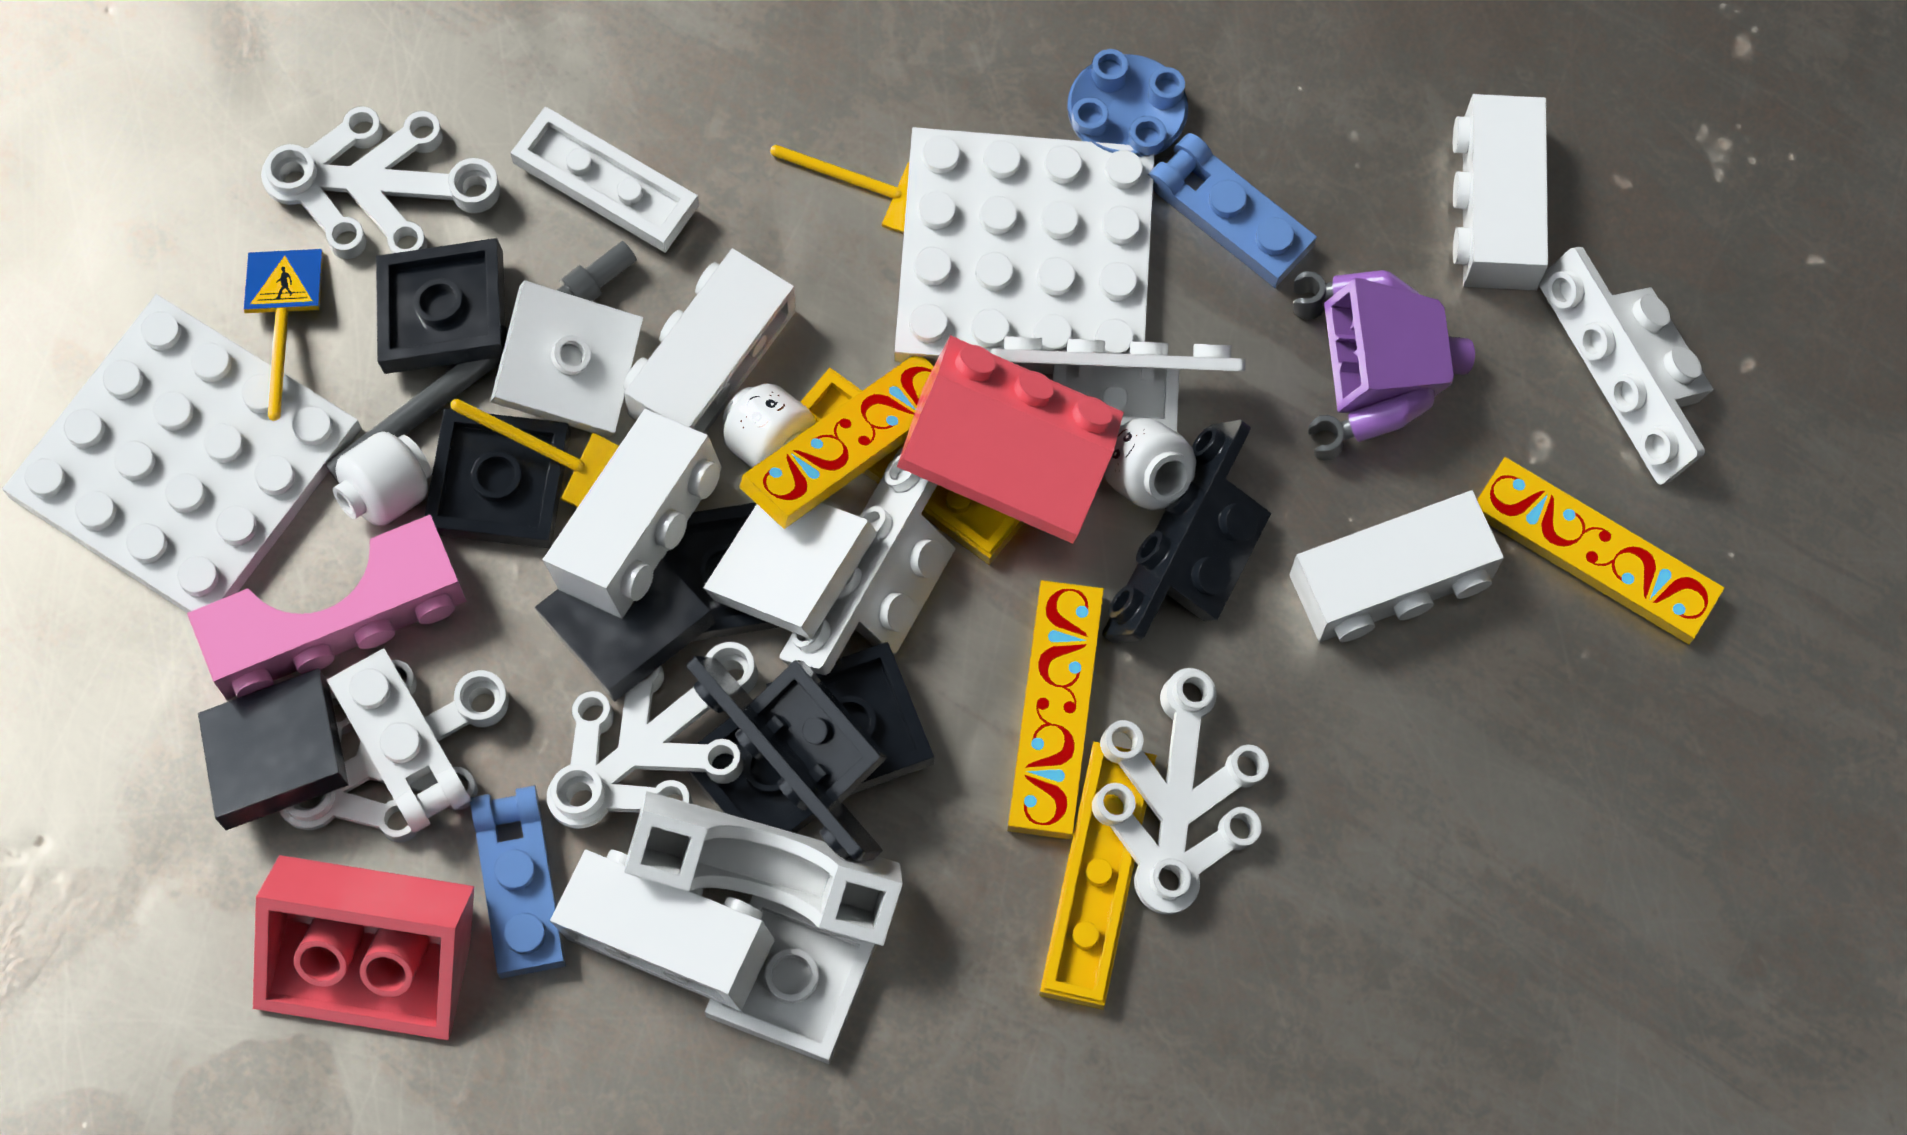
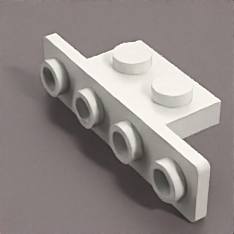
[1539,247,1714,485]
[991,337,1246,432]
[780,447,956,675]

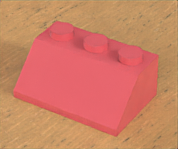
[897,335,1124,544]
[253,855,474,1040]

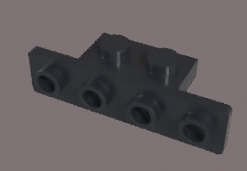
[1102,419,1272,643]
[686,656,888,861]

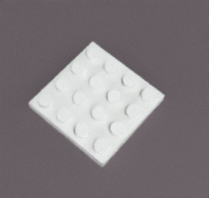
[894,127,1154,374]
[2,294,362,613]

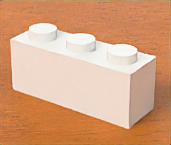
[1453,94,1548,291]
[623,248,796,434]
[543,409,722,619]
[1289,490,1504,643]
[550,849,775,1011]

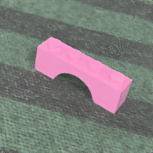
[187,515,467,700]

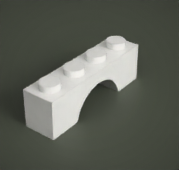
[624,791,903,946]

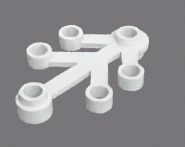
[261,106,500,259]
[547,642,758,829]
[279,660,509,843]
[1092,668,1269,915]

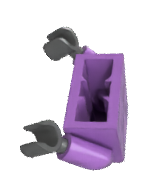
[1293,270,1475,460]

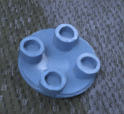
[1067,49,1188,158]

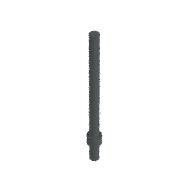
[325,241,637,483]

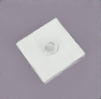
[490,280,643,438]

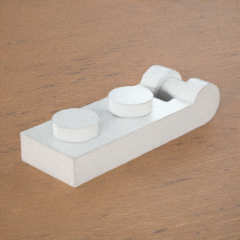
[327,648,472,834]

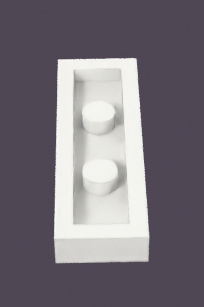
[511,106,699,253]

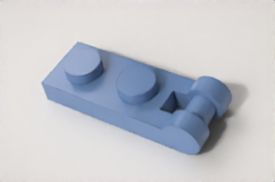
[1148,133,1317,288]
[470,785,566,979]

